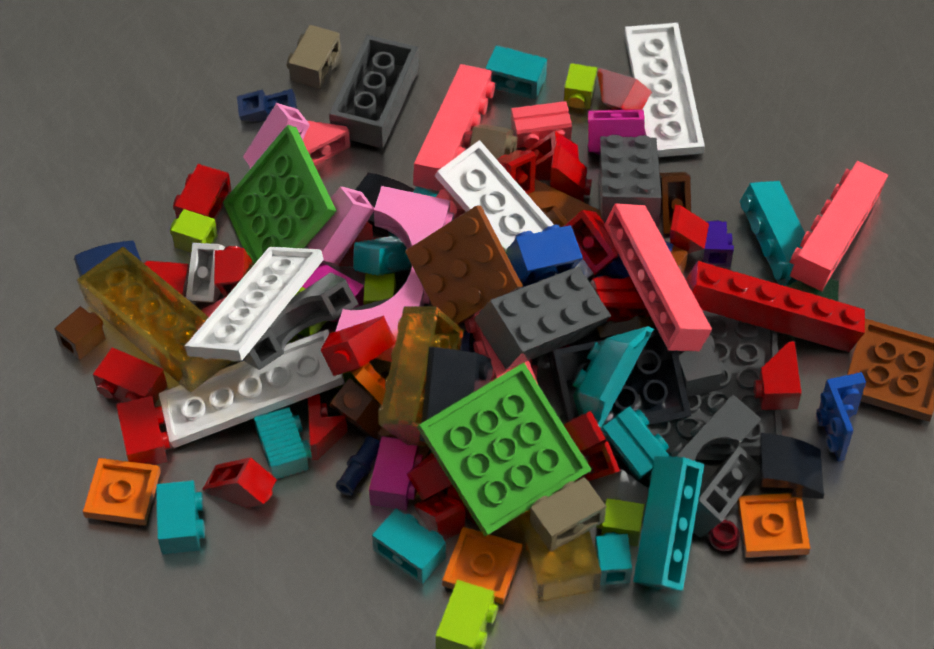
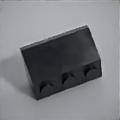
[420,347,493,443]

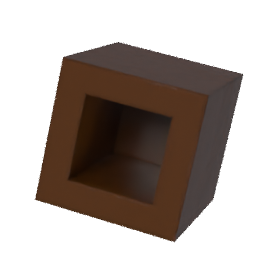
[54,306,105,361]

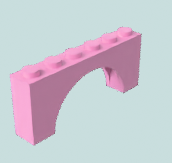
[243,103,374,264]
[335,186,454,365]

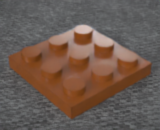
[405,205,523,331]
[847,318,934,422]

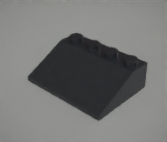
[548,329,692,428]

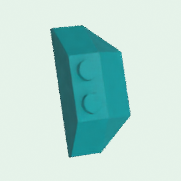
[573,326,654,429]

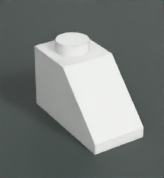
[186,243,225,303]

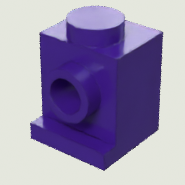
[701,220,734,267]

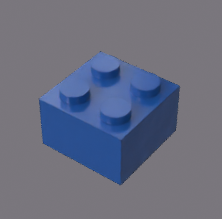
[505,225,583,289]

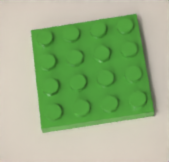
[223,125,336,264]
[417,362,591,537]

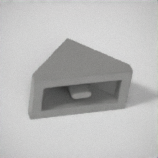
[589,470,649,520]

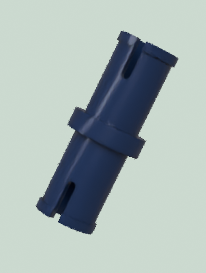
[335,436,380,496]

